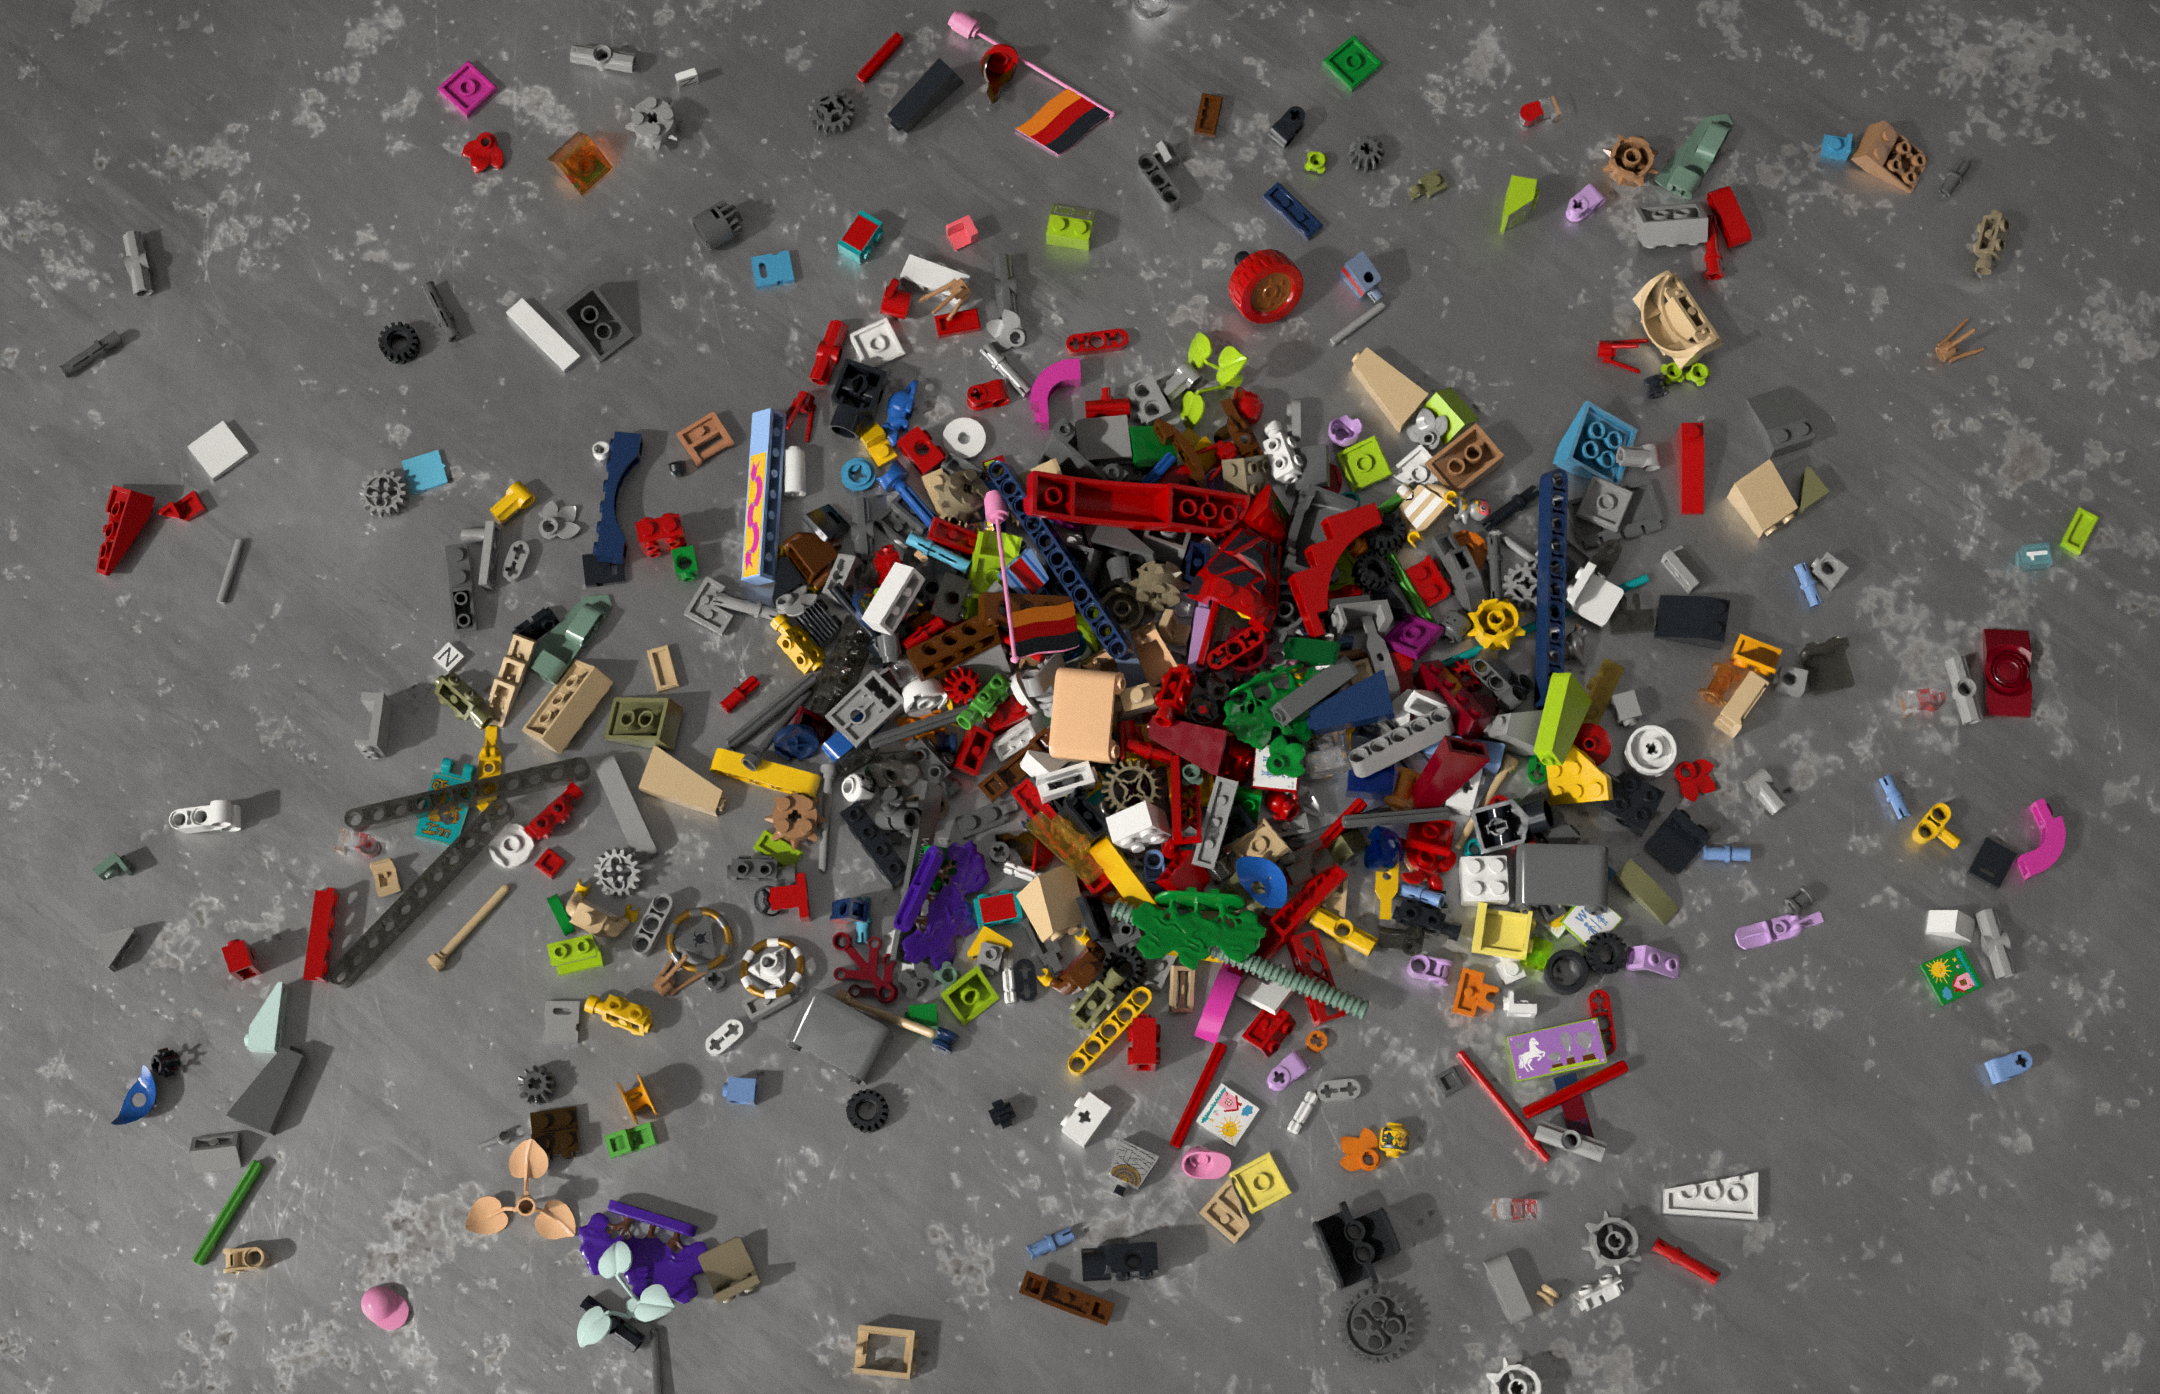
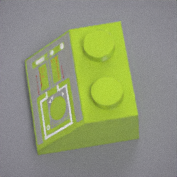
[1500,175,1540,232]
[1046,203,1096,251]

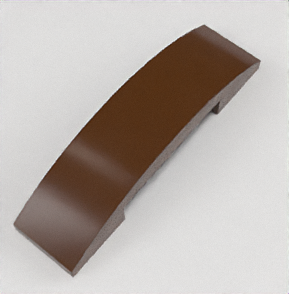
[1153,418,1206,489]
[977,727,1050,803]
[1019,1271,1115,1326]

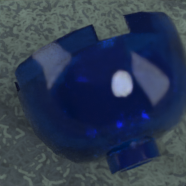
[1364,825,1405,872]

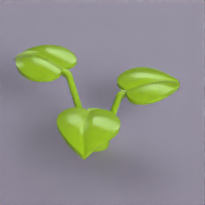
[1180,332,1249,431]

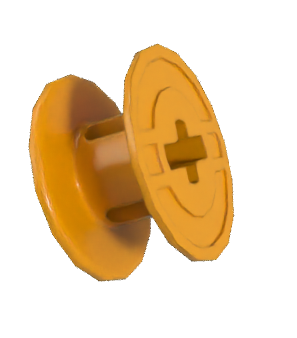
[617,1073,658,1125]

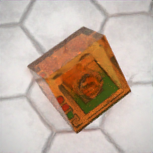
[547,131,613,196]

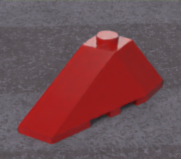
[96,485,155,576]

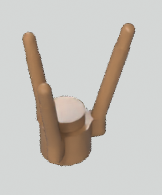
[918,278,972,321]
[1935,318,1985,363]
[652,955,708,997]

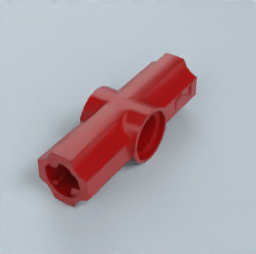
[809,320,849,386]

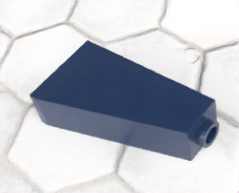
[1306,670,1395,736]

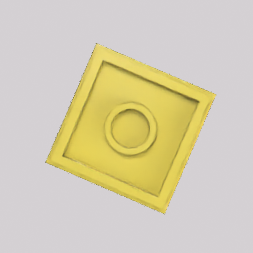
[1229,1152,1292,1215]

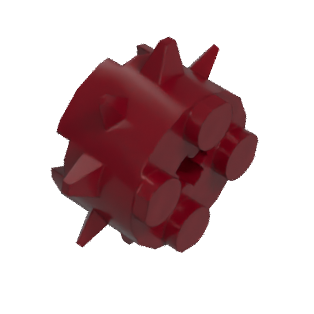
[1216,626,1275,681]

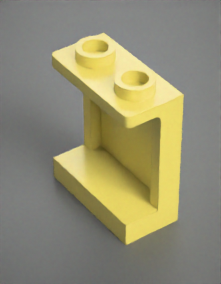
[1471,902,1537,961]

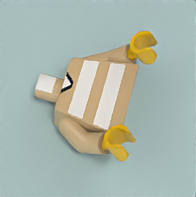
[1396,482,1461,548]
[1111,683,1175,739]
[566,879,640,938]

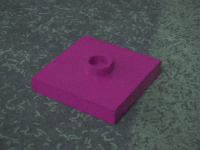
[1383,613,1444,660]

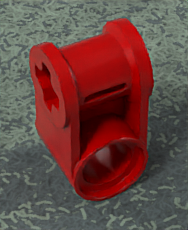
[967,379,1010,411]

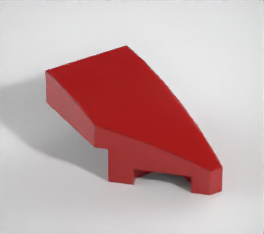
[157,491,207,522]

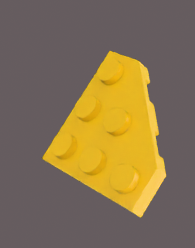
[1546,744,1613,805]

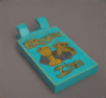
[413,758,478,849]

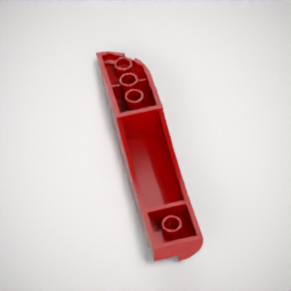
[1023,470,1250,534]

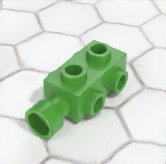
[956,673,1011,730]

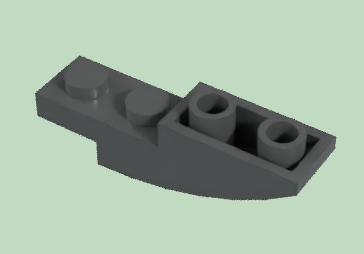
[1430,531,1487,614]
[445,543,477,633]

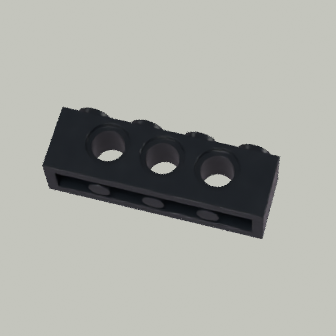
[839,800,907,891]

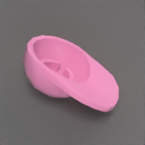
[1182,1146,1231,1179]
[361,1286,409,1330]

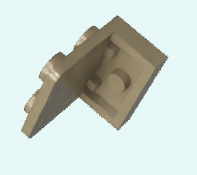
[1221,454,1272,501]
[698,1237,760,1304]

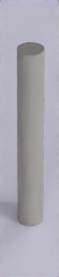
[1329,301,1385,346]
[1489,527,1538,568]
[216,539,244,604]

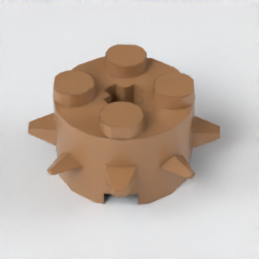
[1603,135,1659,188]
[765,792,827,850]

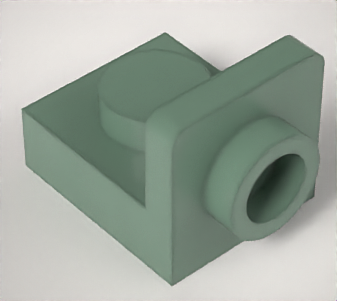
[92,852,133,880]

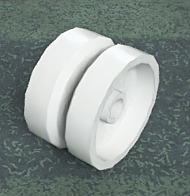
[1622,725,1677,780]

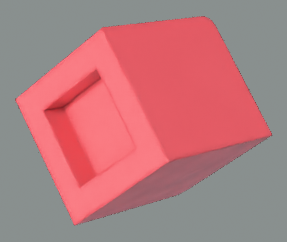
[946,215,979,251]

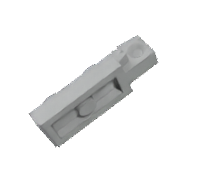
[741,979,806,1023]

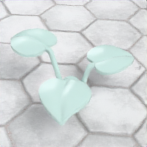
[577,1241,676,1348]

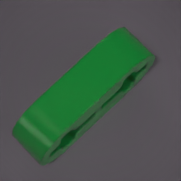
[1526,755,1547,786]
[547,893,576,936]

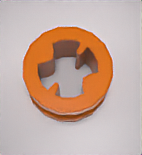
[1306,1030,1328,1053]

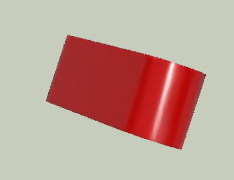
[1707,186,1752,248]

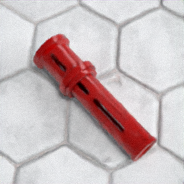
[1703,215,1725,281]

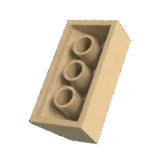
[522,659,613,754]

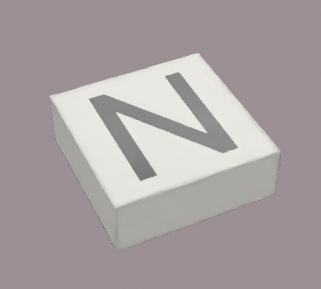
[675,68,699,90]
[433,642,465,673]

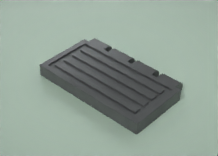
[1568,479,1664,550]

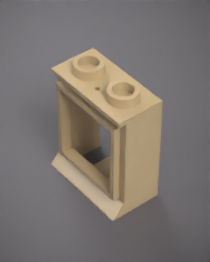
[1713,671,1769,738]
[853,1325,919,1380]

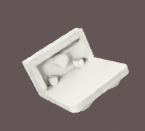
[1565,562,1624,627]

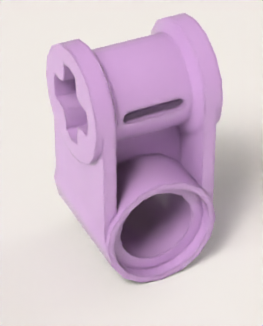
[1566,183,1607,223]
[1407,954,1453,986]
[1267,1050,1311,1092]

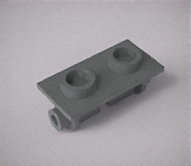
[940,452,988,481]

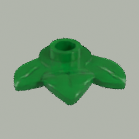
[1266,735,1306,778]

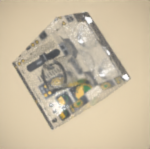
[1301,729,1352,780]

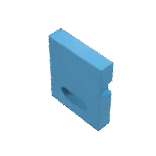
[751,250,795,290]

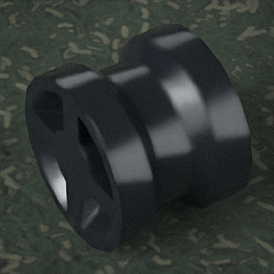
[1643,374,1669,399]

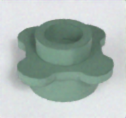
[1181,764,1204,786]
[933,961,961,989]

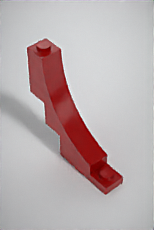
[1288,502,1382,640]

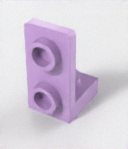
[1625,945,1680,978]

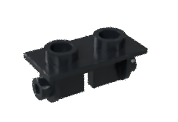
[512,607,559,640]

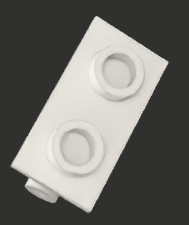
[1573,1273,1624,1312]

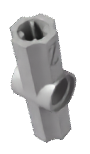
[570,43,637,73]
[123,230,154,298]
[1945,656,1983,725]
[1975,908,2017,979]
[1534,1120,1607,1162]

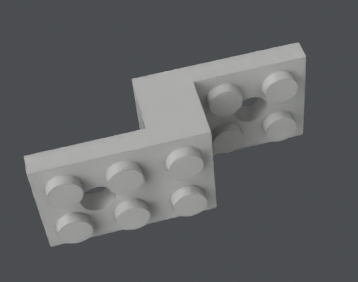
[825,652,939,748]

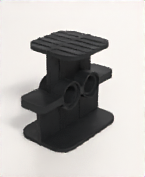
[1312,1201,1401,1290]

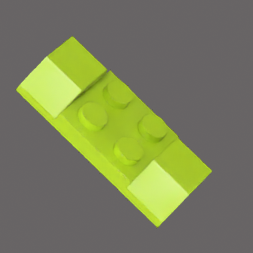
[962,529,1022,619]

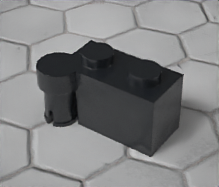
[1056,786,1109,850]

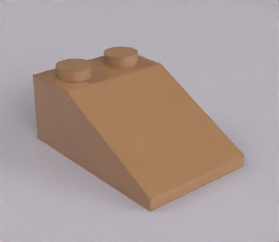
[1425,423,1504,494]

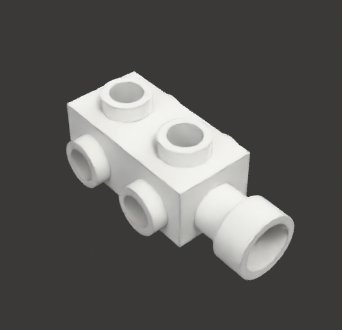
[1263,421,1303,484]

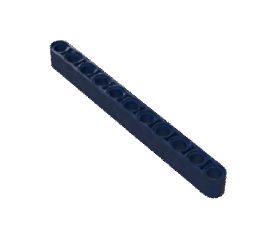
[988,460,1134,661]
[1534,469,1568,710]

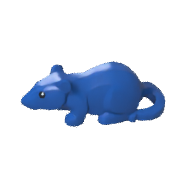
[883,380,919,447]

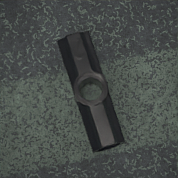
[577,1295,646,1353]

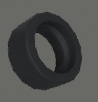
[1544,950,1589,995]

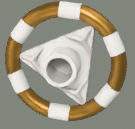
[740,937,805,999]

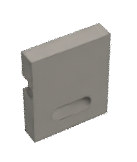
[543,1001,581,1043]

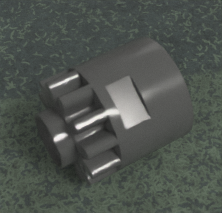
[691,200,743,251]

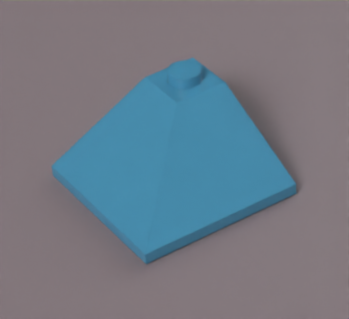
[1553,401,1638,486]

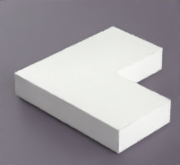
[1236,976,1293,1015]

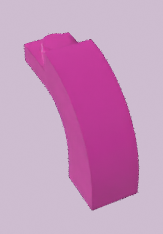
[1030,358,1081,430]
[2016,798,2066,881]
[1194,962,1245,1044]

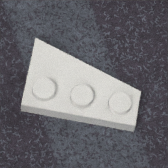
[1391,444,1464,503]

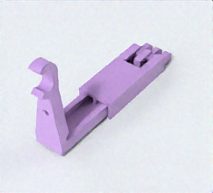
[1185,602,1210,680]

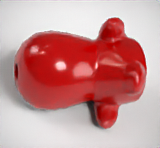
[1265,791,1301,823]

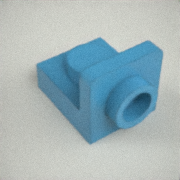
[1821,133,1855,161]

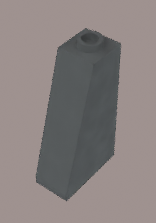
[1270,655,1359,727]
[226,1046,308,1136]

